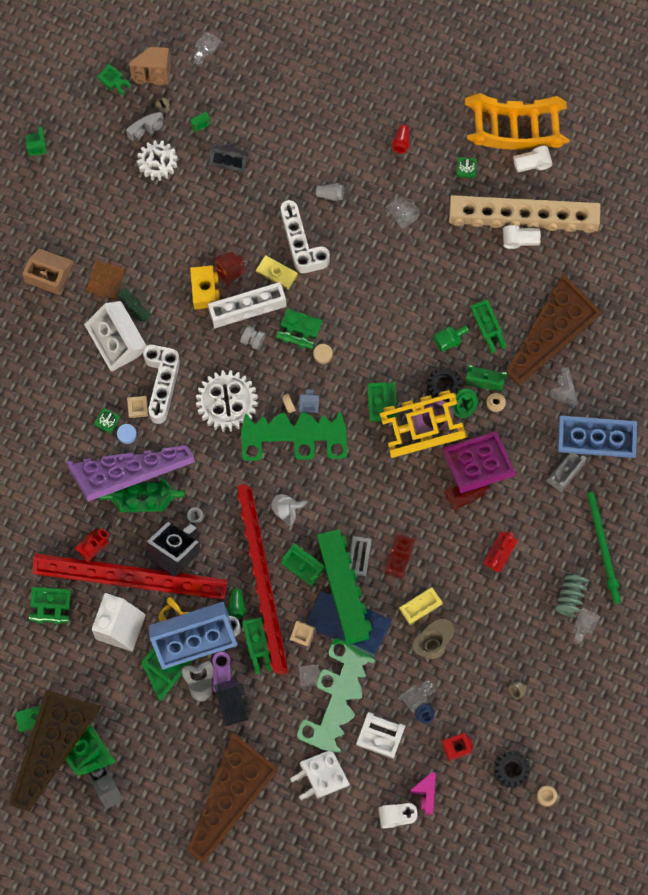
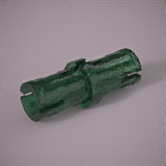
[117,288,151,323]

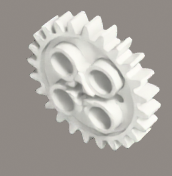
[196,370,258,432]

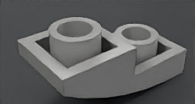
[126,112,164,142]

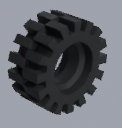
[427,367,462,403]
[494,750,531,789]

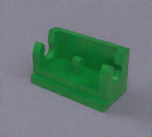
[465,364,506,392]
[281,543,325,587]

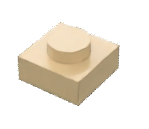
[127,396,148,418]
[290,621,316,647]

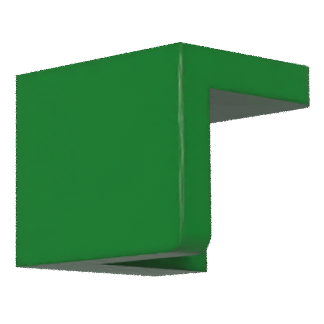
[26,127,47,157]

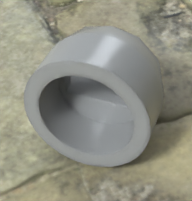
[187,507,204,524]

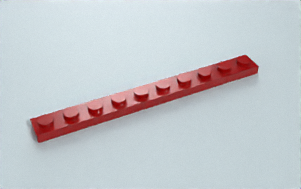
[237,484,289,675]
[33,553,227,600]

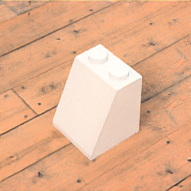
[91,593,146,652]

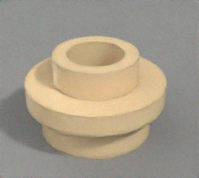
[487,393,506,412]

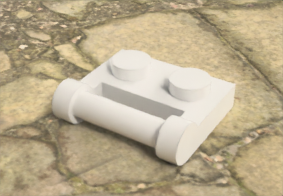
[356,712,406,759]

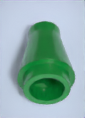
[227,589,246,619]

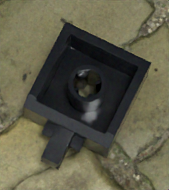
[145,522,201,577]

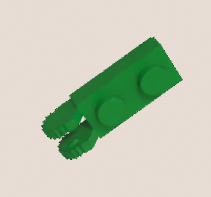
[470,299,506,353]
[242,617,272,674]

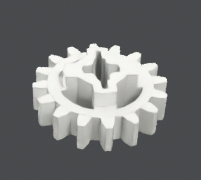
[137,140,178,181]

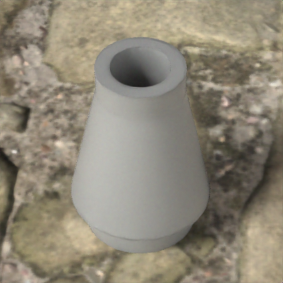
[316,183,344,201]

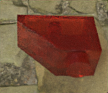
[214,252,246,285]

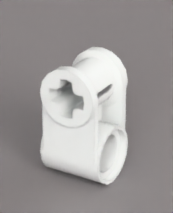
[378,803,417,828]

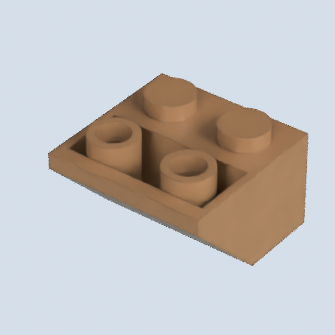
[129,47,171,85]
[22,248,74,295]

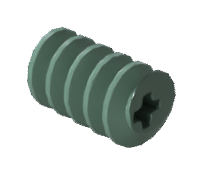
[555,574,589,618]

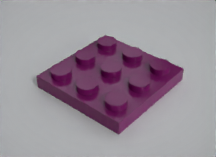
[442,431,516,493]

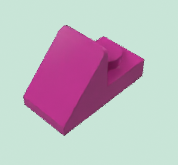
[410,773,436,815]

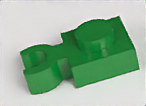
[97,64,131,95]

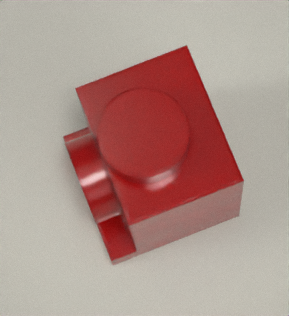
[442,733,474,762]

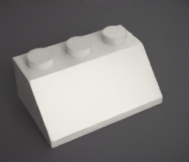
[84,301,147,371]

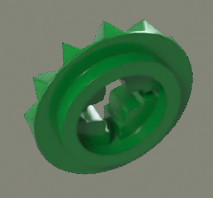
[452,388,477,418]

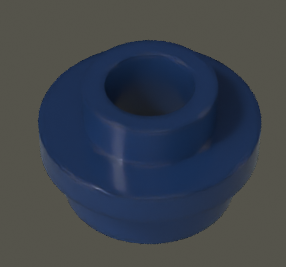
[415,704,435,724]

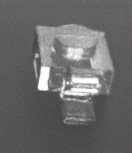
[193,31,221,66]
[573,608,600,644]
[299,665,333,687]
[400,680,436,713]

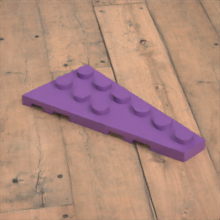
[66,445,195,501]

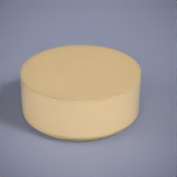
[314,344,333,364]
[282,394,296,413]
[537,786,557,807]

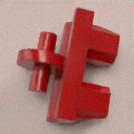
[74,528,109,562]

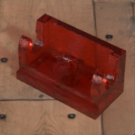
[444,485,489,511]

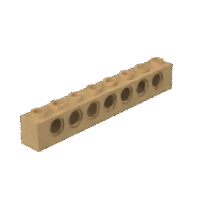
[449,195,600,233]

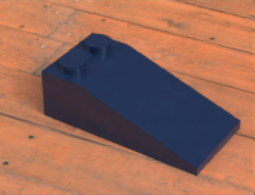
[305,591,392,659]

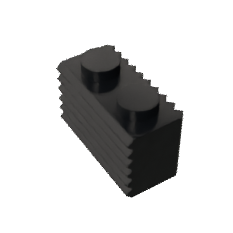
[214,678,250,727]

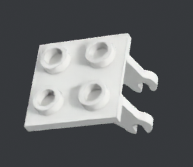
[290,751,350,800]

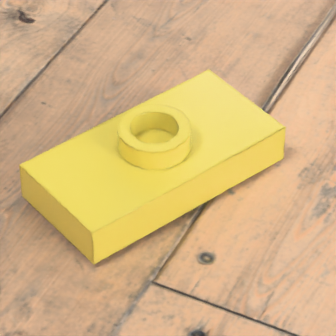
[256,255,298,290]
[399,587,443,625]

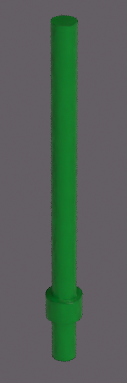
[587,492,621,604]

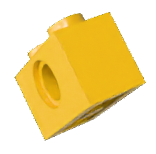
[190,266,220,309]

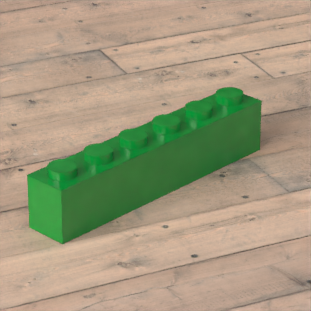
[317,529,372,645]

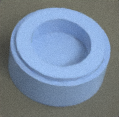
[117,424,137,444]

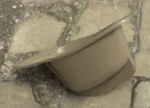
[413,619,454,660]

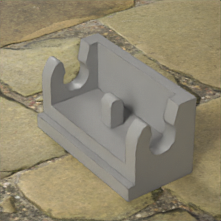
[546,453,587,493]

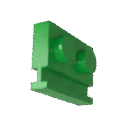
[367,382,397,422]

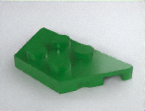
[141,647,195,701]
[66,723,116,776]

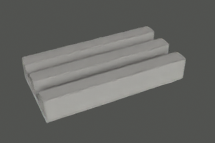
[349,536,372,578]

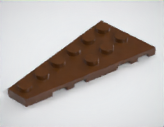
[506,273,602,387]
[187,732,279,864]

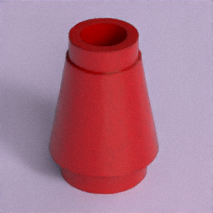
[391,125,410,154]

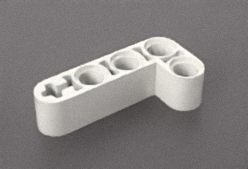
[281,200,330,273]
[143,345,180,424]

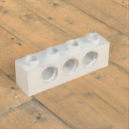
[208,282,286,329]

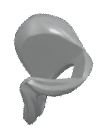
[271,494,307,526]
[182,661,213,701]

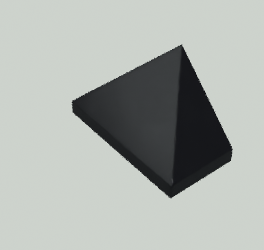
[209,144,248,173]

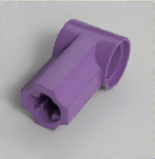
[212,652,231,692]

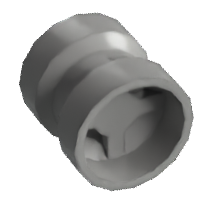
[240,325,266,350]

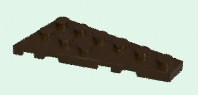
[9,690,102,811]

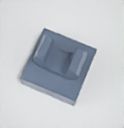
[299,389,319,413]

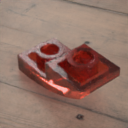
[384,534,415,579]

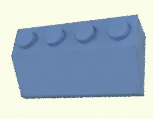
[557,416,637,458]
[149,602,237,669]

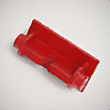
[483,531,518,573]

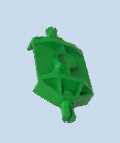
[99,477,185,512]

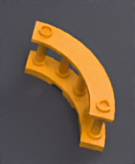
[465,93,569,150]

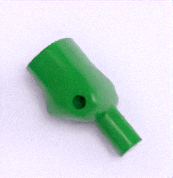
[432,325,469,352]

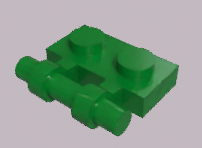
[276,309,323,349]
[29,587,72,625]

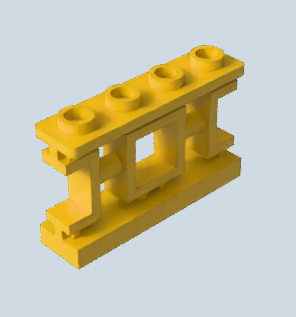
[379,390,467,458]

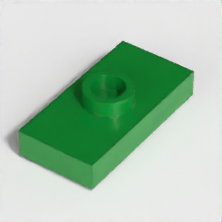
[15,705,41,733]

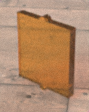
[86,261,125,299]

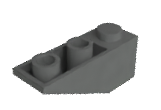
[87,766,123,809]

